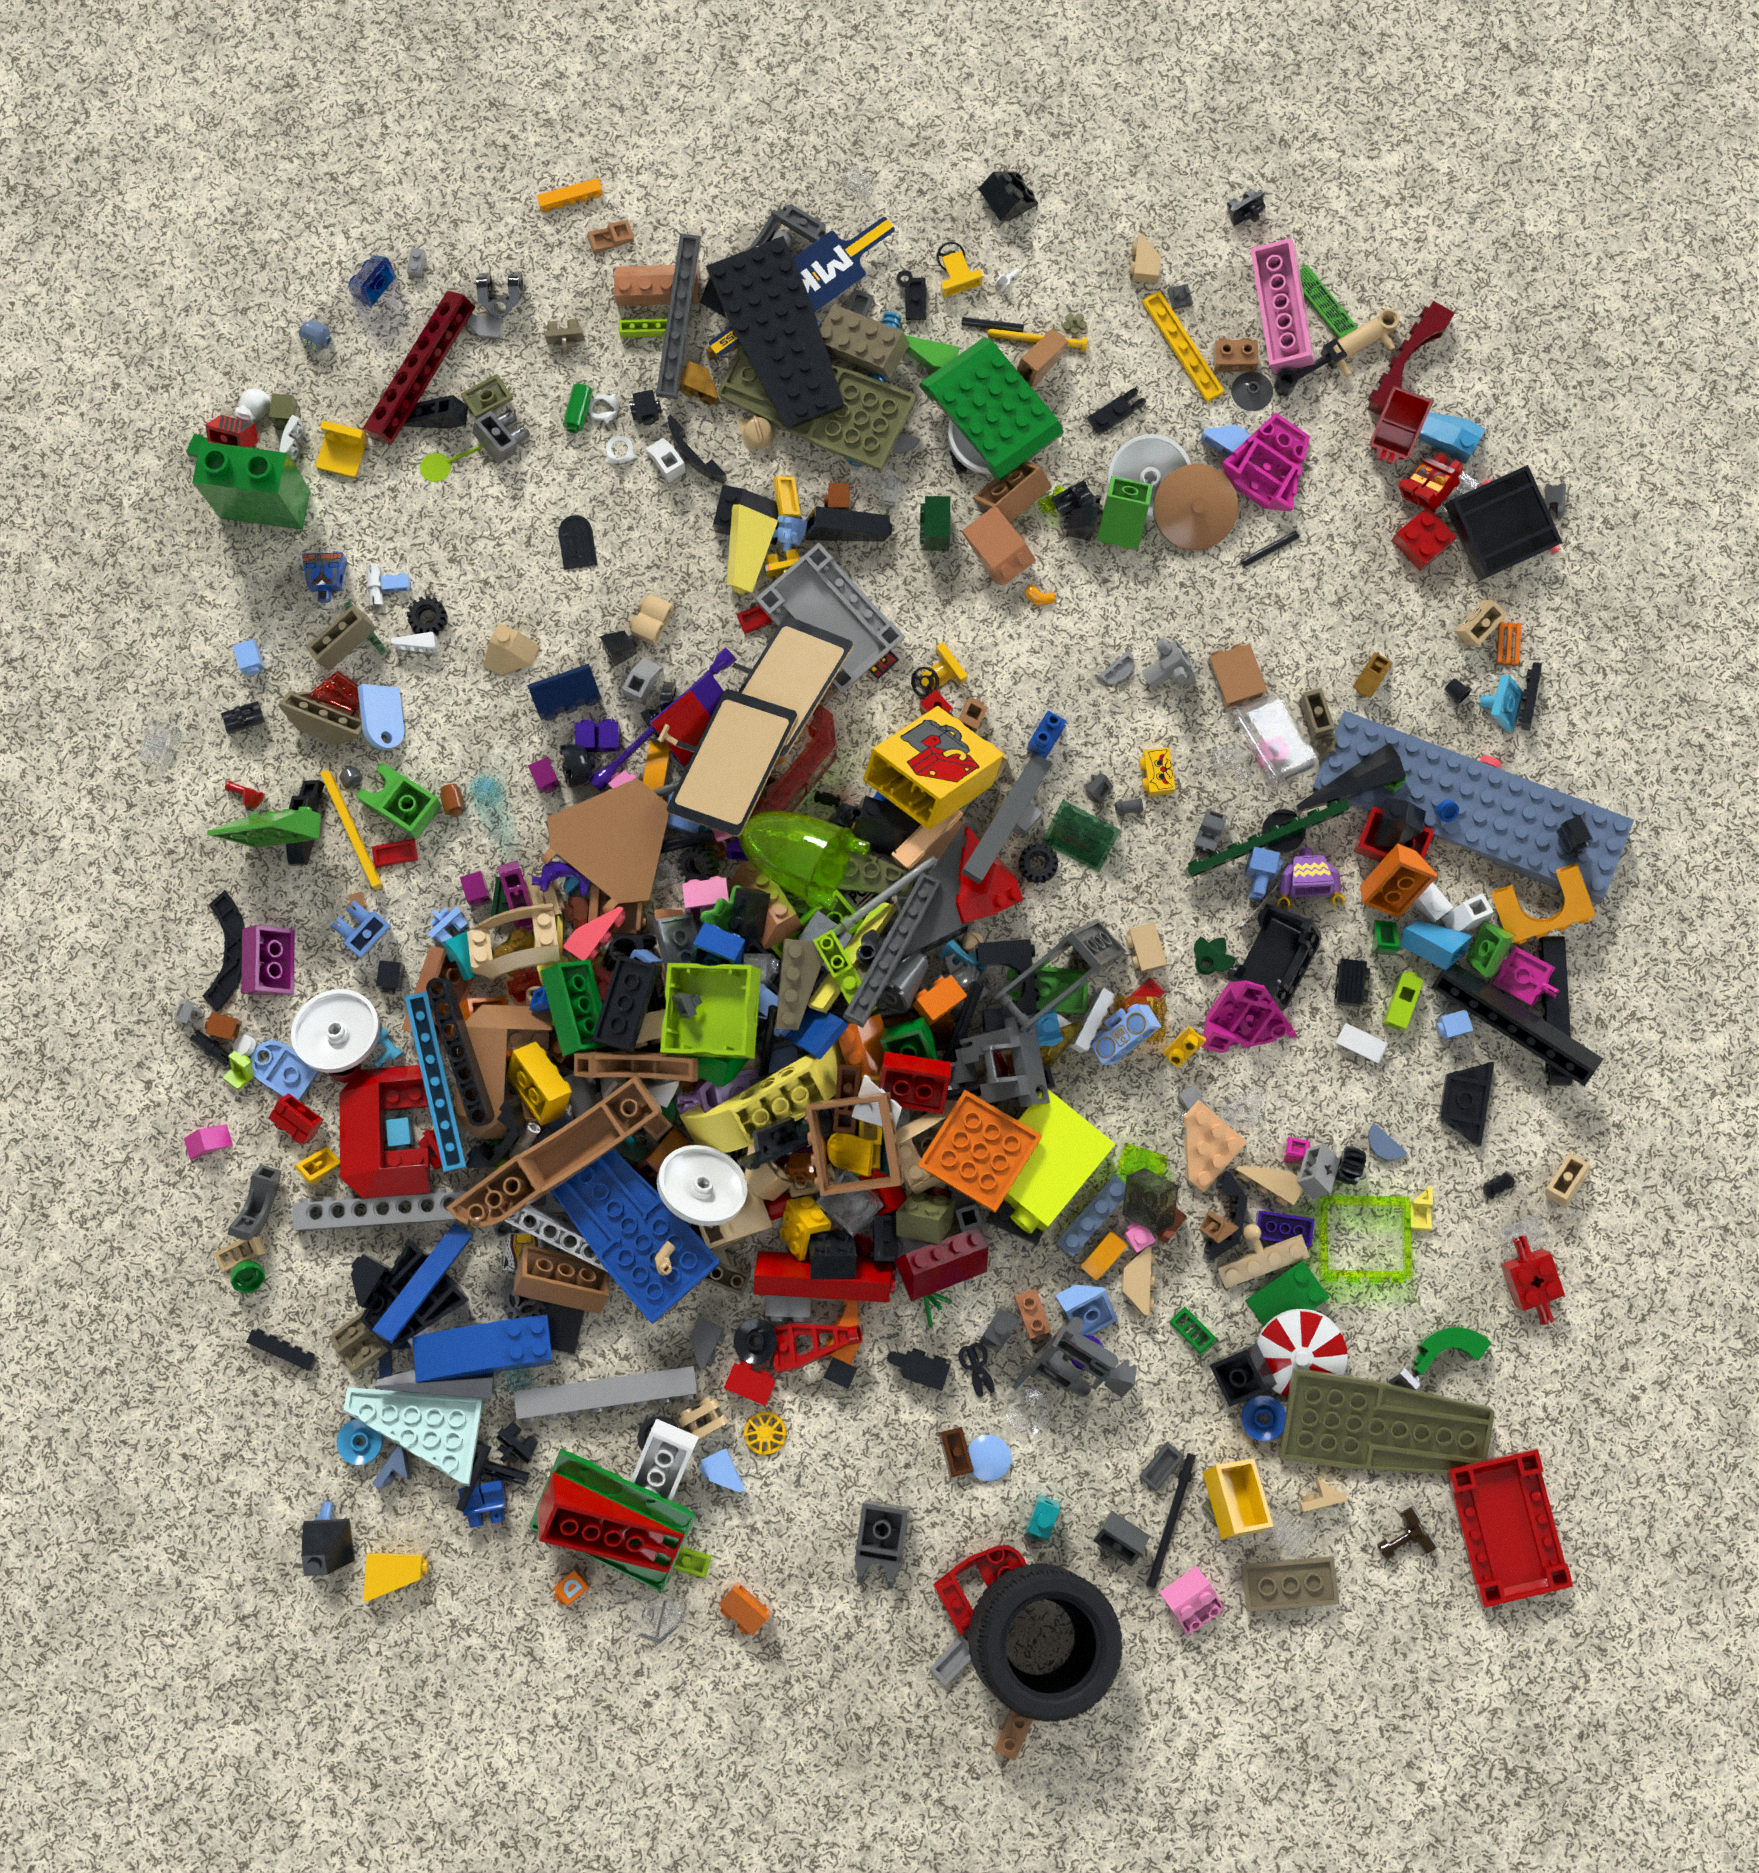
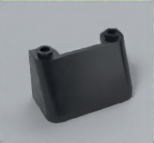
[1227,903,1321,1010]

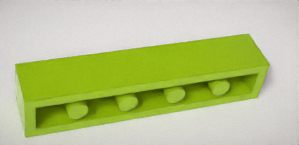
[619,319,667,338]

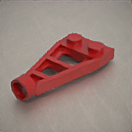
[773,1323,863,1373]

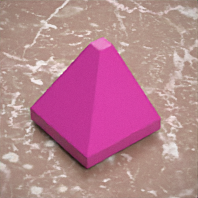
[1283,1136,1310,1163]

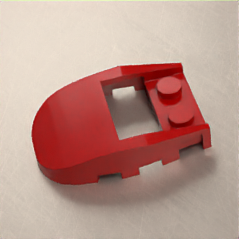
[933,1545,1027,1635]

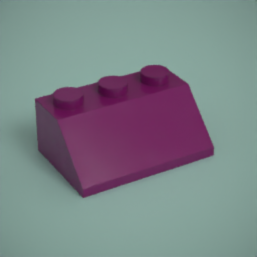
[241,925,295,995]

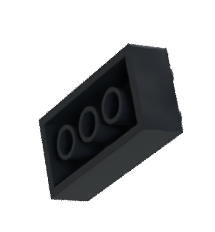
[986,1200,1043,1246]

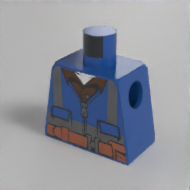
[302,552,347,603]

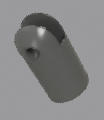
[1544,483,1566,521]

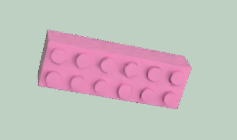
[1251,238,1315,374]

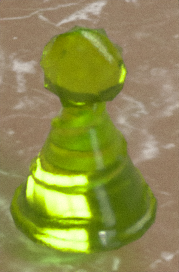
[1037,485,1065,515]

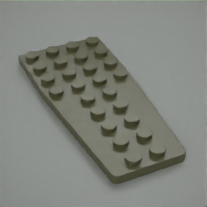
[718,345,917,472]
[1278,1368,1495,1474]

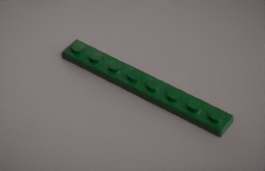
[1184,800,1350,879]

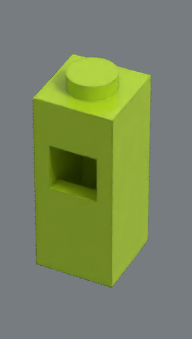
[1382,971,1424,1032]

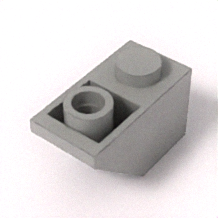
[622,658,662,705]

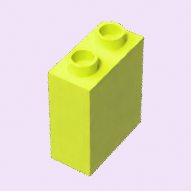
[1004,1090,1115,1234]

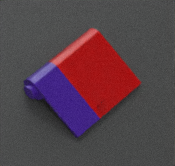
[650,672,724,767]

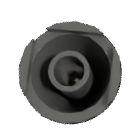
[879,952,929,1013]

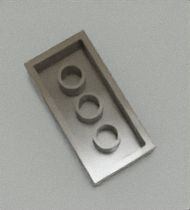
[820,304,910,379]

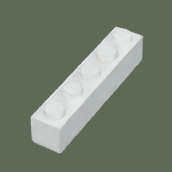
[1069,987,1114,1054]

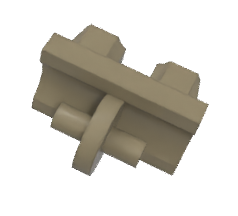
[544,319,584,355]

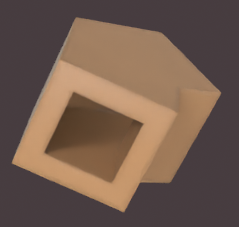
[346,891,367,910]

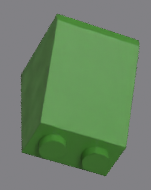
[1097,476,1153,549]

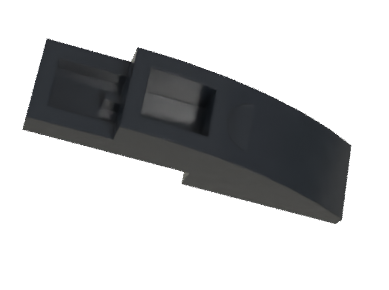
[286,780,325,866]

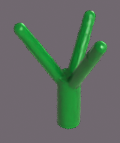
[923,1293,952,1328]

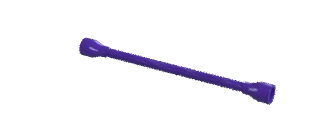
[589,647,737,792]

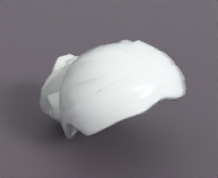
[234,388,271,423]

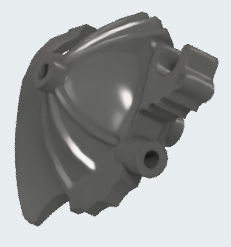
[935,953,991,1023]

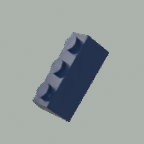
[527,664,602,721]

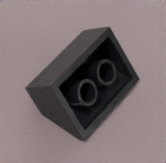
[848,795,921,856]

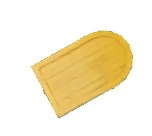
[827,1132,874,1177]

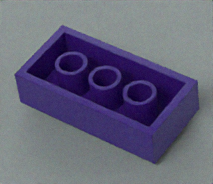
[1255,1211,1315,1248]

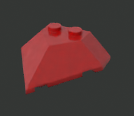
[955,826,1023,924]

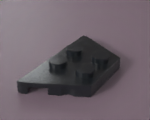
[1439,1062,1494,1147]

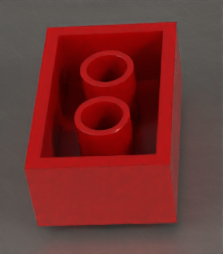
[1353,807,1434,862]

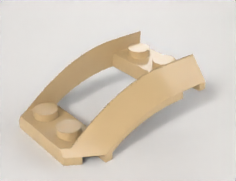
[467,903,561,980]
[896,1100,957,1194]

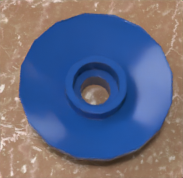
[1241,1395,1285,1441]

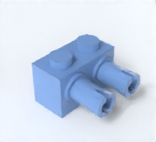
[1244,847,1282,901]
[330,900,391,959]

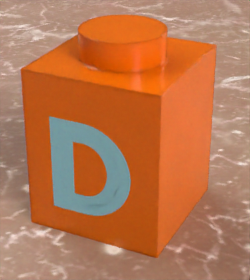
[553,1568,591,1606]

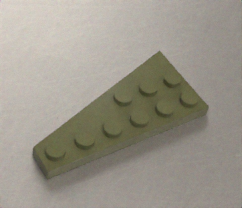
[783,819,915,897]

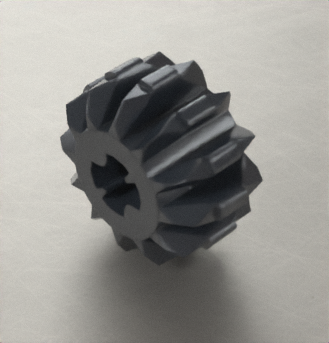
[1336,1146,1366,1185]

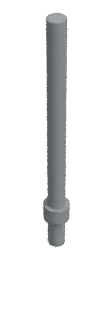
[832,855,938,937]

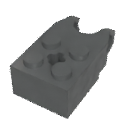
[855,1500,910,1589]

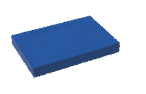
[785,1008,849,1060]

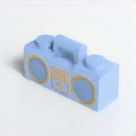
[1090,1004,1162,1065]

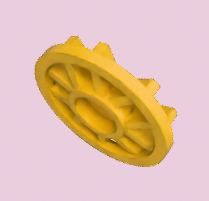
[744,1412,786,1455]

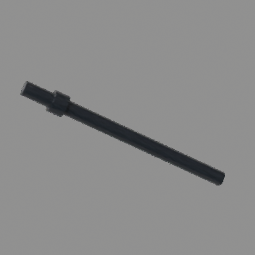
[1147,1453,1196,1589]

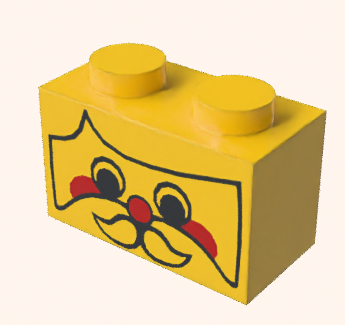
[1139,747,1176,797]

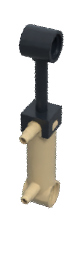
[1274,309,1399,396]

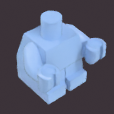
[772,516,807,552]

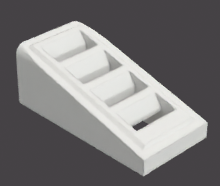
[391,632,439,653]

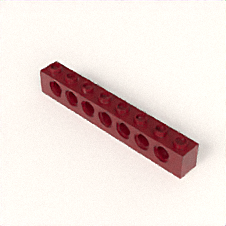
[362,291,476,445]

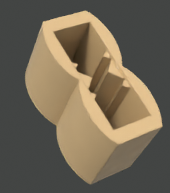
[629,594,674,646]

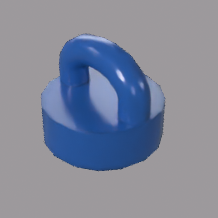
[1434,799,1459,822]

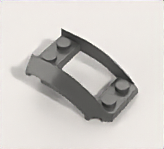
[747,204,826,250]

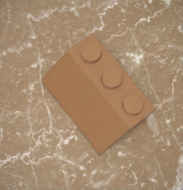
[973,461,1052,524]

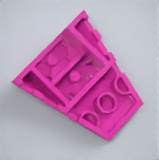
[1221,412,1310,512]

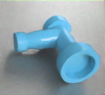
[374,1028,404,1068]

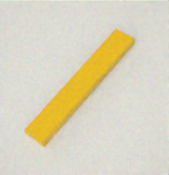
[1141,290,1225,403]
[320,770,384,891]

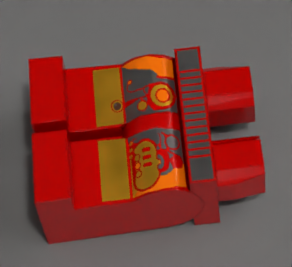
[1398,453,1464,512]

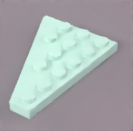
[344,1388,483,1486]

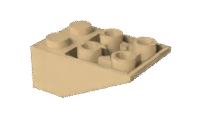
[698,1189,773,1251]

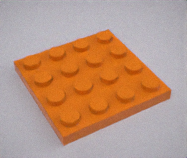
[918,1090,1042,1213]

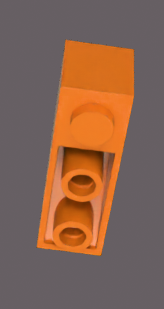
[824,1300,860,1365]

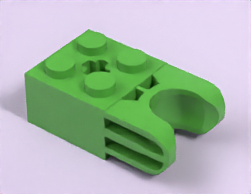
[355,763,442,840]

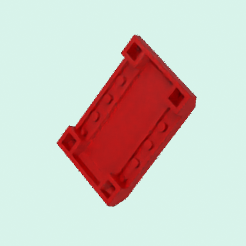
[1447,1448,1574,1608]

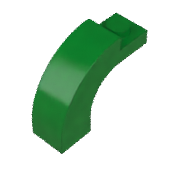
[1411,1327,1492,1375]

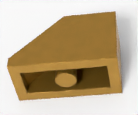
[1353,652,1393,698]

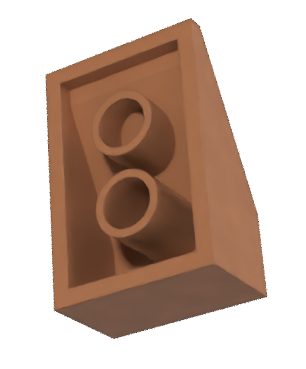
[961,506,1036,586]

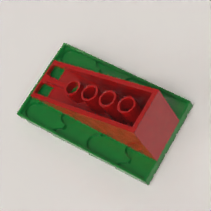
[529,1448,695,1592]

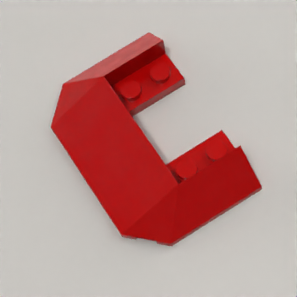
[339,1065,430,1199]

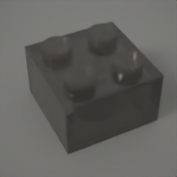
[1122,1168,1179,1233]

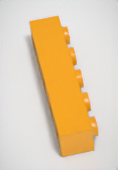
[537,178,603,212]

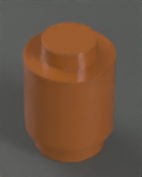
[439,784,466,817]

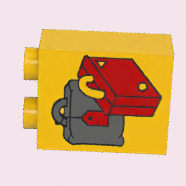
[863,706,1004,830]

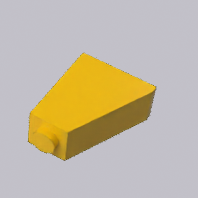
[363,1553,429,1601]

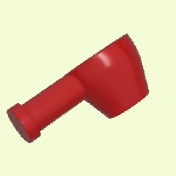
[225,781,265,809]

